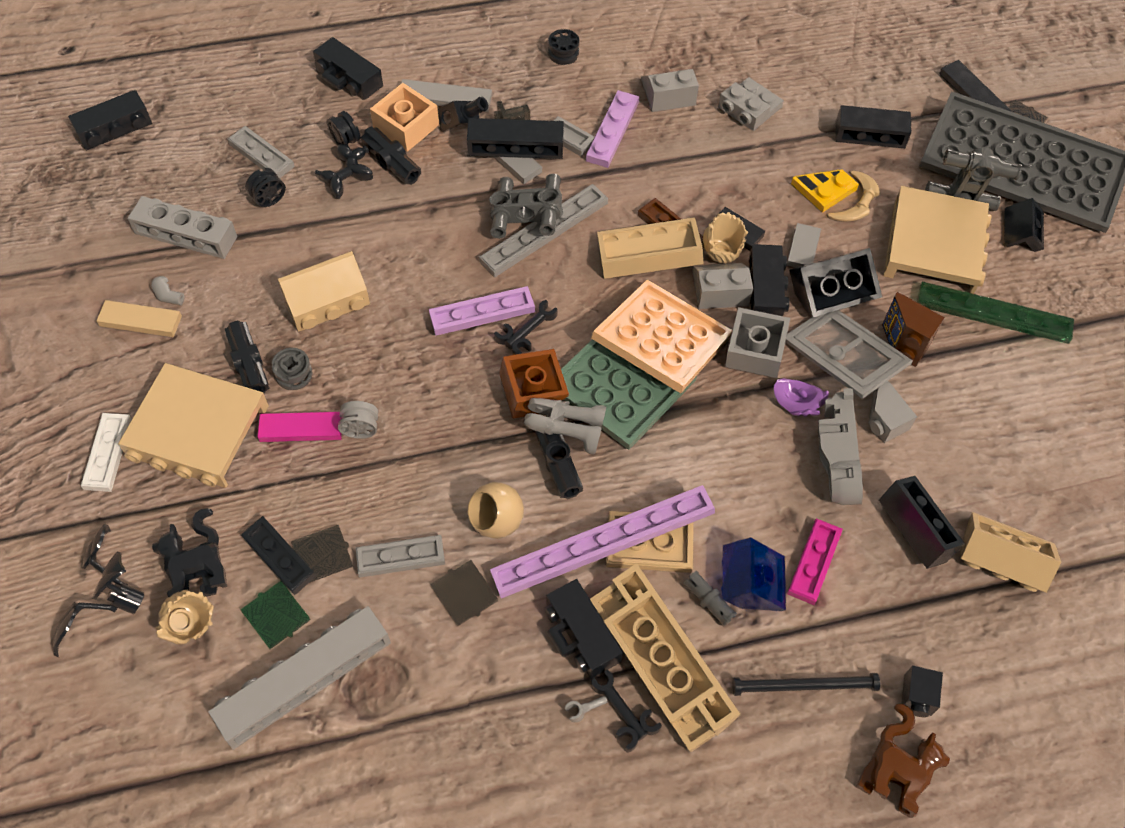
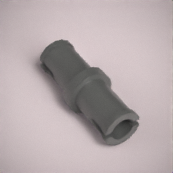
[684,571,737,626]

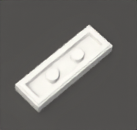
[81,413,132,492]

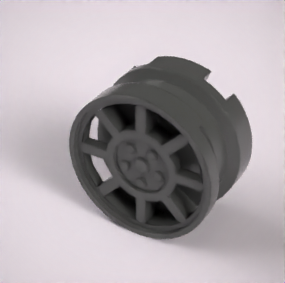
[272,348,313,390]

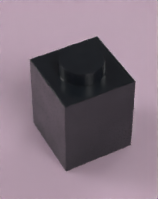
[901,665,943,717]

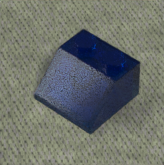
[721,537,786,611]

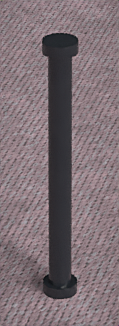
[732,673,880,696]

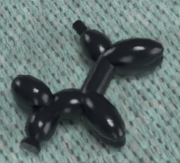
[315,144,373,199]

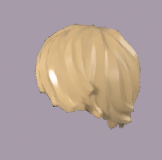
[703,212,748,264]
[155,590,214,644]

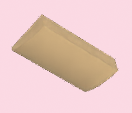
[597,217,703,279]

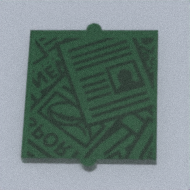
[241,581,311,649]

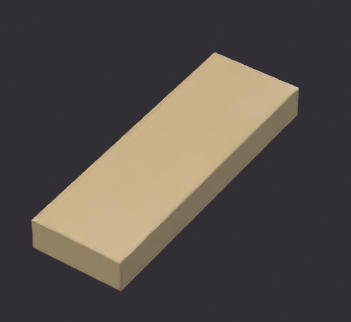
[97,300,182,337]

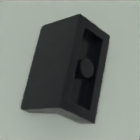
[1004,198,1044,252]

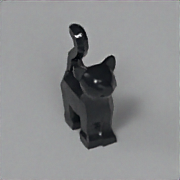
[152,508,228,598]

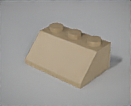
[278,251,370,332]
[960,512,1061,593]

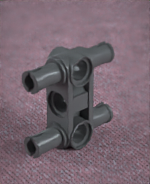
[925,147,1022,211]
[489,174,563,239]

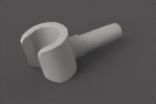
[565,696,607,723]

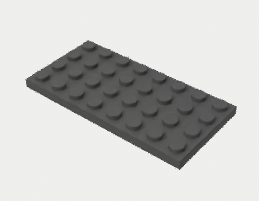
[919,91,1125,233]

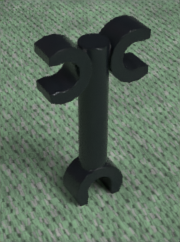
[494,300,558,355]
[591,670,662,753]

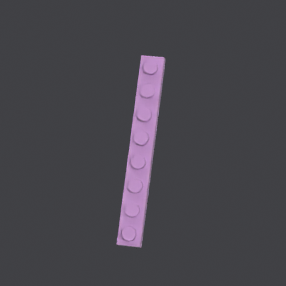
[490,485,715,599]

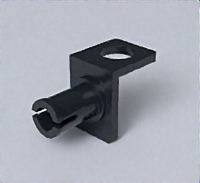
[438,97,489,132]

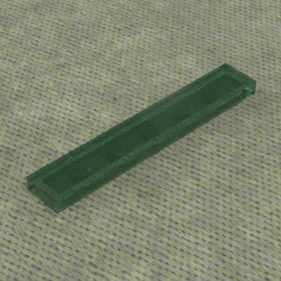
[917,281,1074,344]

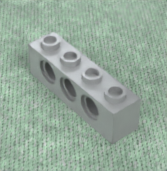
[128,196,237,259]

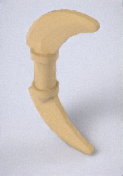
[828,171,879,221]

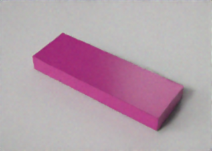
[258,412,342,442]
[787,518,843,605]

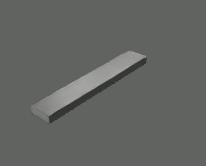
[479,184,608,278]

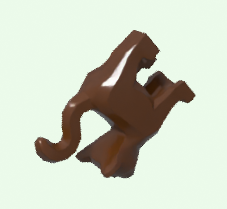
[856,704,950,818]

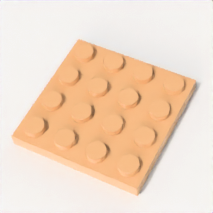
[591,280,733,394]

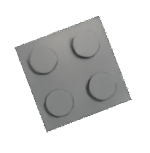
[725,307,790,378]

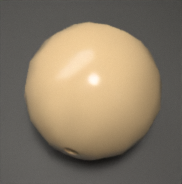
[468,482,524,539]

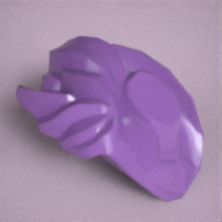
[774,378,829,417]

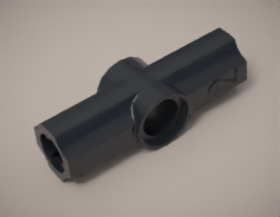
[361,126,421,185]
[225,320,270,394]
[534,430,583,499]

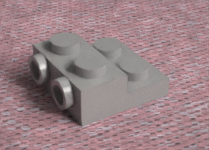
[718,77,784,131]

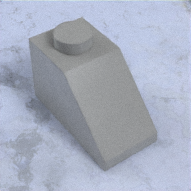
[868,381,917,443]

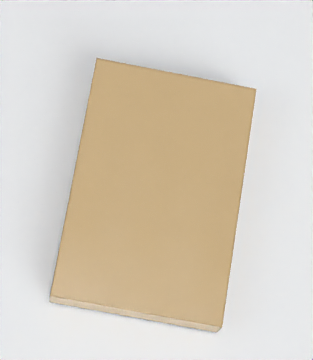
[606,511,693,573]

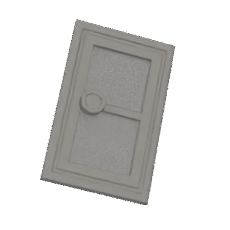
[785,310,913,399]

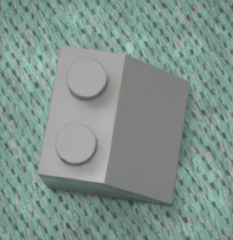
[641,69,699,112]
[692,263,753,309]

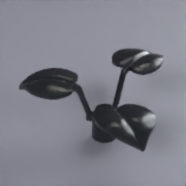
[53,524,145,657]

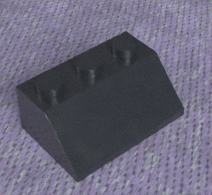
[789,248,882,318]

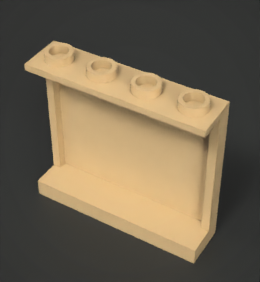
[883,186,991,295]
[118,363,269,488]

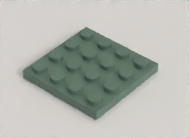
[561,339,697,450]

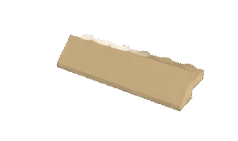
[590,563,741,752]

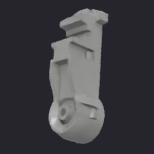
[818,388,863,505]

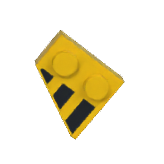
[791,170,859,213]

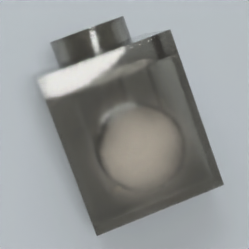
[494,101,530,120]

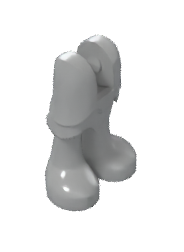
[524,398,606,455]

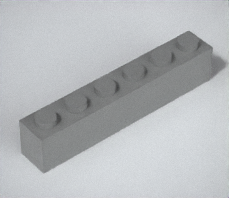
[208,606,391,750]

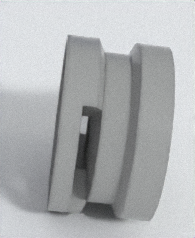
[338,401,379,439]

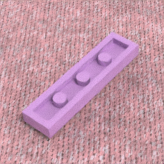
[586,90,639,168]
[429,286,535,336]

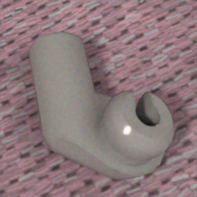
[151,276,185,305]

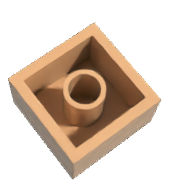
[370,83,439,152]

